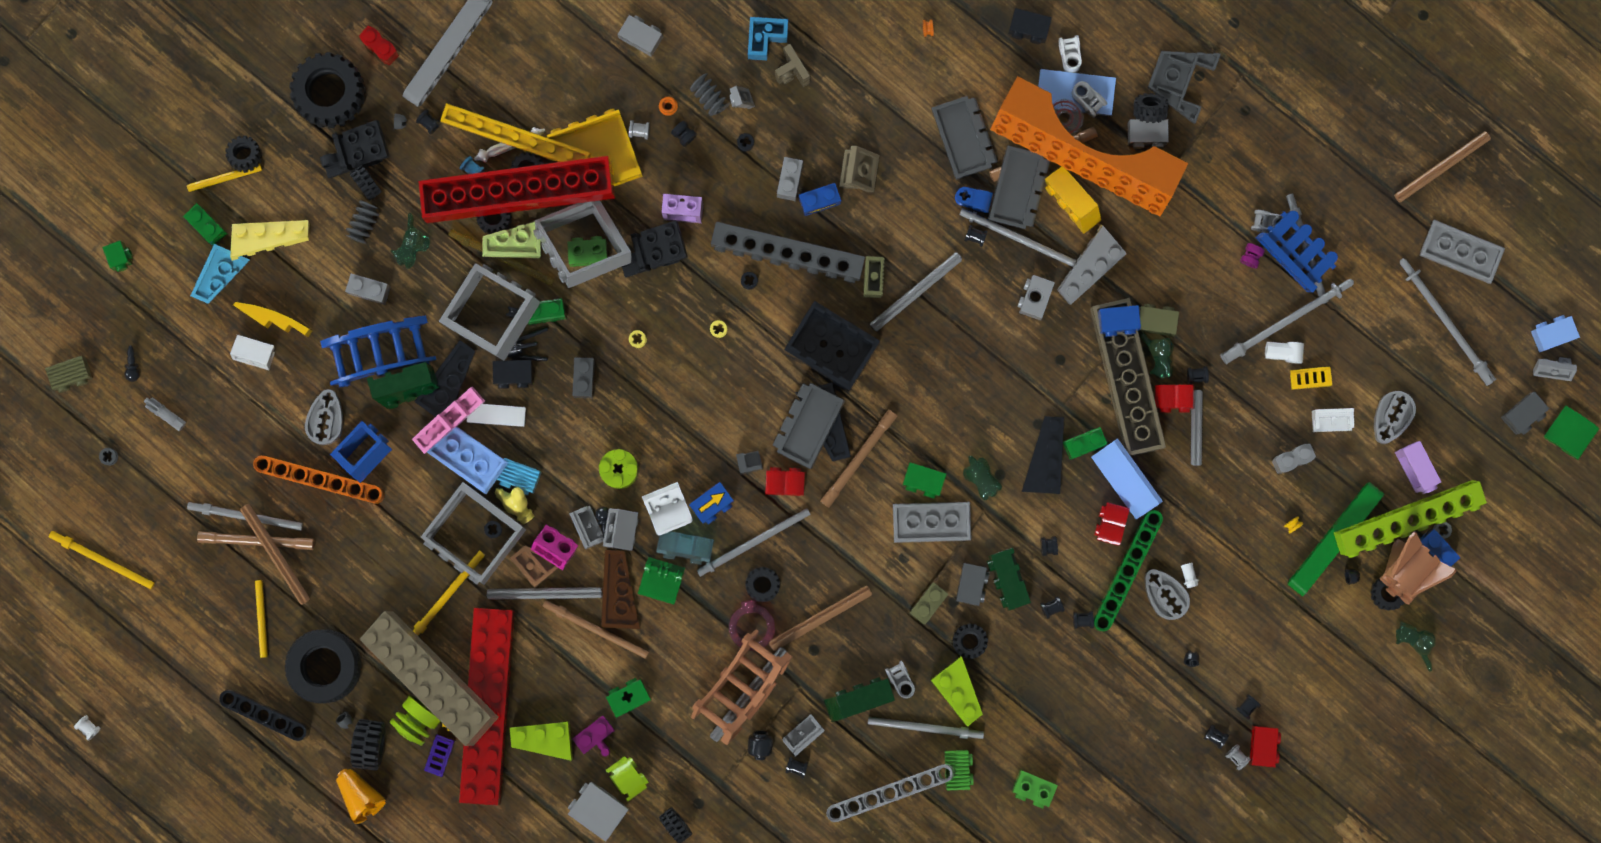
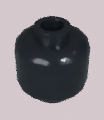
[748,730,773,760]

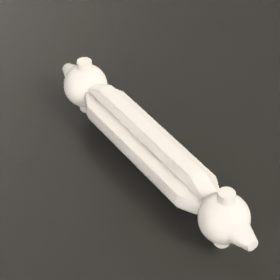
[474,127,545,162]

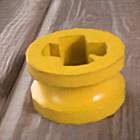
[1284,516,1303,534]

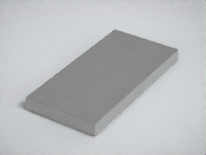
[1419,220,1505,284]
[893,502,971,543]

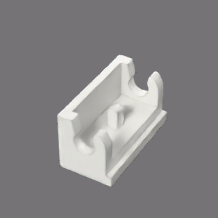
[230,335,275,370]
[1312,408,1354,432]

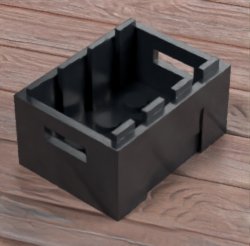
[784,301,880,393]

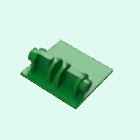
[638,557,685,605]

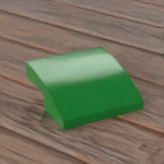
[1544,405,1600,460]

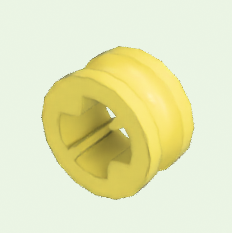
[710,320,728,338]
[629,330,647,348]

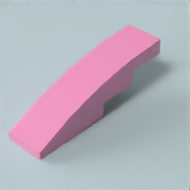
[412,387,485,454]

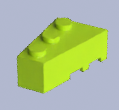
[930,656,983,727]
[510,721,573,761]

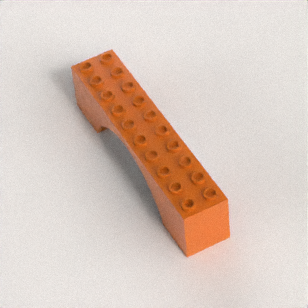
[990,76,1188,216]

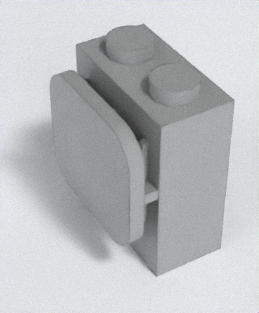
[568,782,630,842]

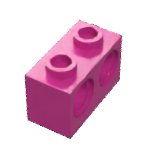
[530,525,578,570]

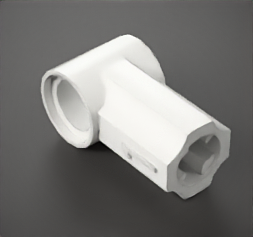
[1265,342,1304,363]

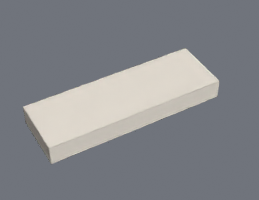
[467,404,526,427]

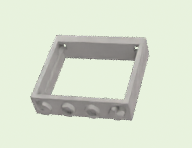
[533,201,631,288]
[439,263,541,361]
[421,482,526,585]

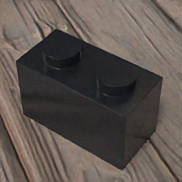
[1008,8,1052,44]
[493,360,533,389]

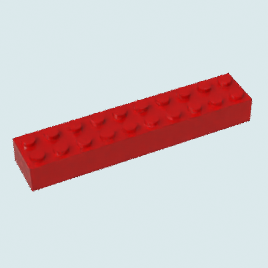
[419,156,615,223]
[459,608,515,805]

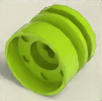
[390,695,441,746]

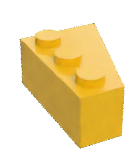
[1045,166,1101,234]

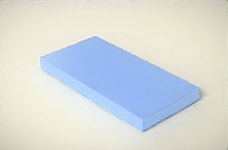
[1038,69,1116,116]
[427,427,508,494]
[1091,438,1163,519]

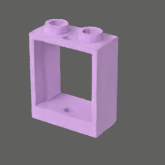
[662,194,703,224]
[1395,441,1441,494]

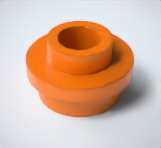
[659,97,678,116]

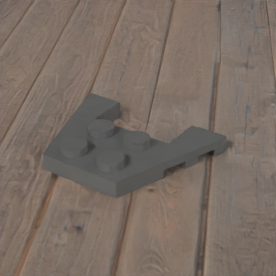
[1148,51,1221,124]

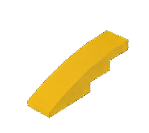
[233,302,312,337]

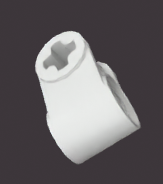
[1059,35,1082,73]

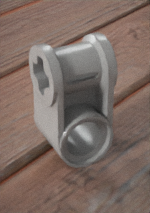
[1071,81,1107,118]
[1251,210,1282,233]
[885,660,915,699]

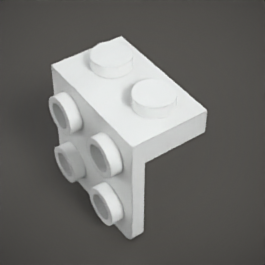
[642,482,693,535]

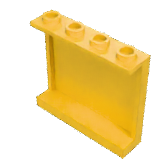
[547,109,643,187]

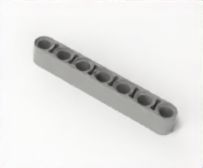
[402,0,493,107]
[826,764,955,822]

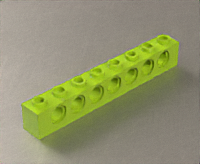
[1334,480,1487,558]

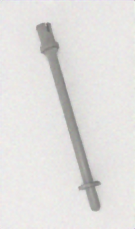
[1400,258,1497,386]
[1220,279,1354,365]

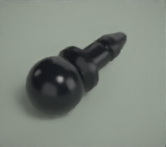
[124,345,140,382]
[595,506,609,538]

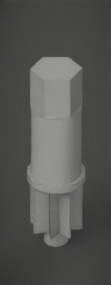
[144,397,186,431]

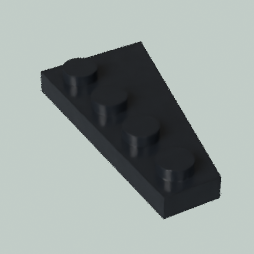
[414,340,476,417]
[795,383,852,462]
[1021,416,1064,494]

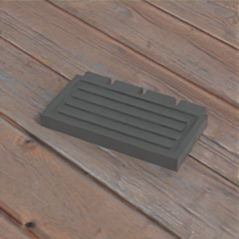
[931,96,998,180]
[988,145,1050,229]
[773,383,845,469]

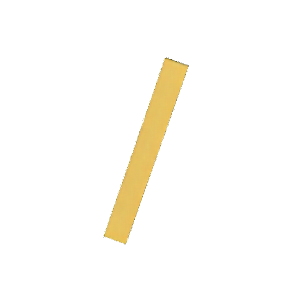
[440,103,591,162]

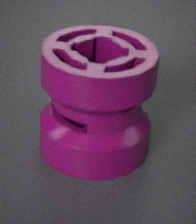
[1240,243,1265,269]

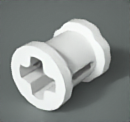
[74,715,101,741]

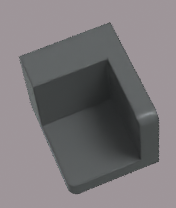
[736,451,763,474]

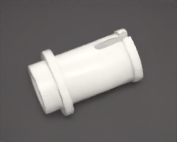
[1181,563,1199,588]

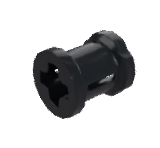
[416,109,441,135]
[964,225,988,247]
[1187,366,1209,385]
[1040,596,1065,619]
[1073,611,1094,629]
[1236,694,1261,720]
[1203,724,1229,749]
[785,757,809,779]

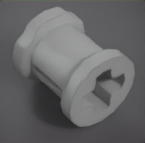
[629,121,650,140]
[1225,744,1251,770]

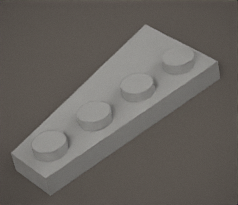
[1057,225,1127,305]

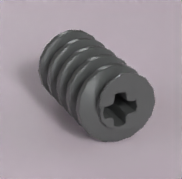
[690,73,730,116]
[345,200,380,244]

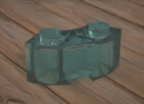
[656,531,714,565]

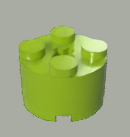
[599,449,639,489]
[606,756,649,801]

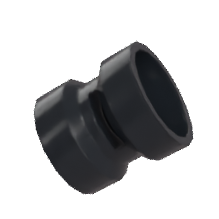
[671,120,697,147]

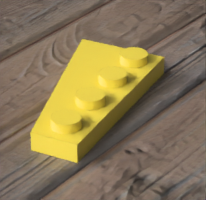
[230,220,310,261]

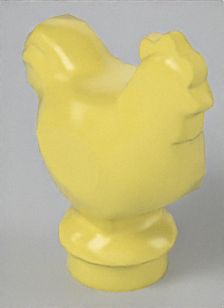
[494,487,534,525]

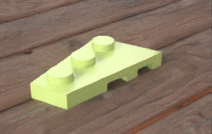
[482,221,541,258]

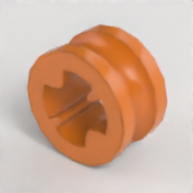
[923,19,934,37]

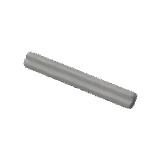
[1191,390,1203,466]

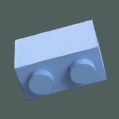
[1531,315,1580,353]

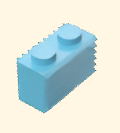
[497,458,542,495]

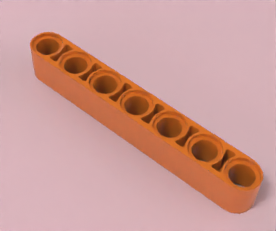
[253,456,385,504]

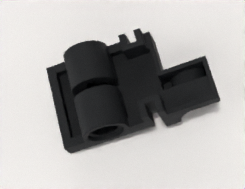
[320,120,390,178]
[621,220,688,278]

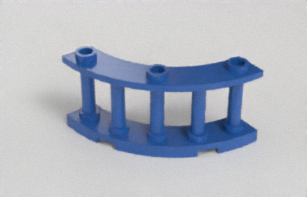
[320,315,436,387]

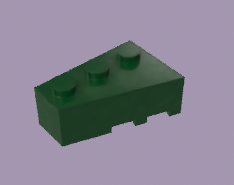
[367,362,439,409]
[987,548,1031,611]
[824,677,895,722]

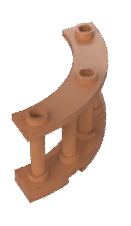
[691,629,792,745]

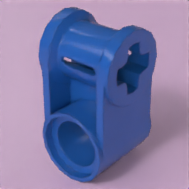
[955,187,993,213]

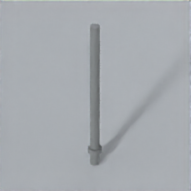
[959,208,1077,267]
[697,508,811,577]

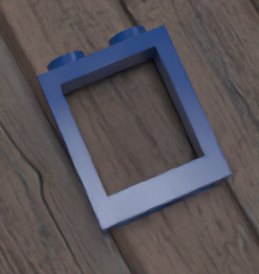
[330,421,392,483]

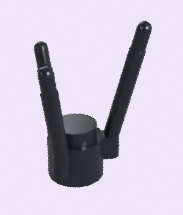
[507,327,548,361]

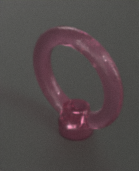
[729,600,775,651]

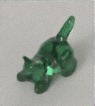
[390,213,430,269]
[1138,331,1174,378]
[963,455,1002,500]
[1396,621,1436,672]

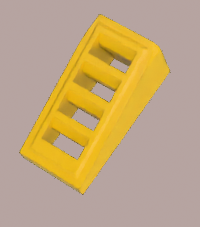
[1290,367,1332,390]

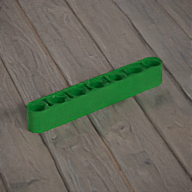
[1287,482,1384,596]
[1094,510,1163,631]

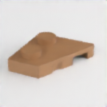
[510,546,558,588]

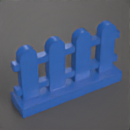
[1256,211,1338,293]

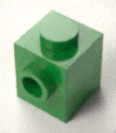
[102,241,133,272]

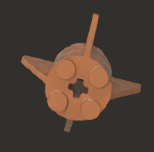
[1380,532,1457,605]

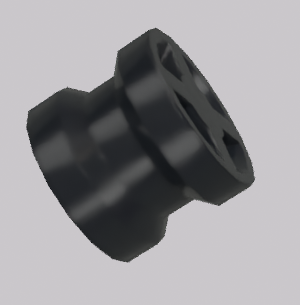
[1040,536,1058,556]

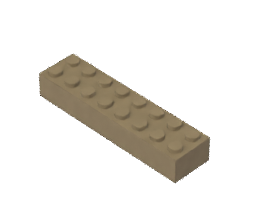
[1090,298,1166,456]
[360,611,499,746]

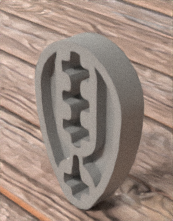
[305,389,343,445]
[1374,391,1416,444]
[1144,569,1190,620]

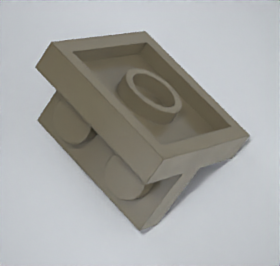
[775,44,810,88]
[839,146,880,192]

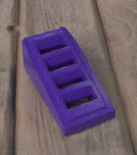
[424,734,456,777]

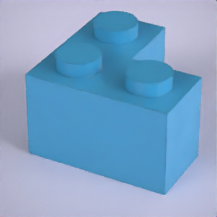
[748,17,788,60]

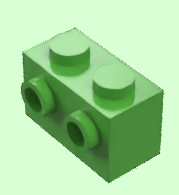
[567,236,608,267]
[1012,770,1058,809]

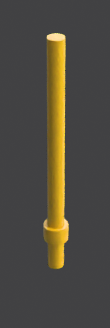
[48,531,155,590]
[413,550,485,636]

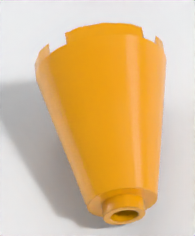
[336,769,386,824]

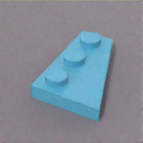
[191,244,250,304]

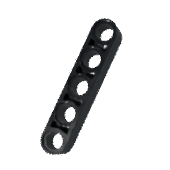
[219,690,310,741]

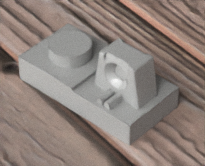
[730,86,755,109]
[1533,357,1577,381]

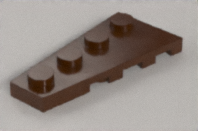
[601,550,640,629]

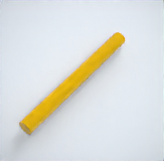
[187,163,263,192]
[255,580,268,658]

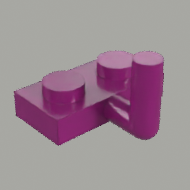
[572,715,615,756]

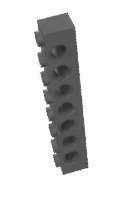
[711,222,865,283]

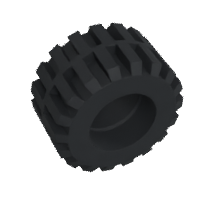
[350,719,386,770]

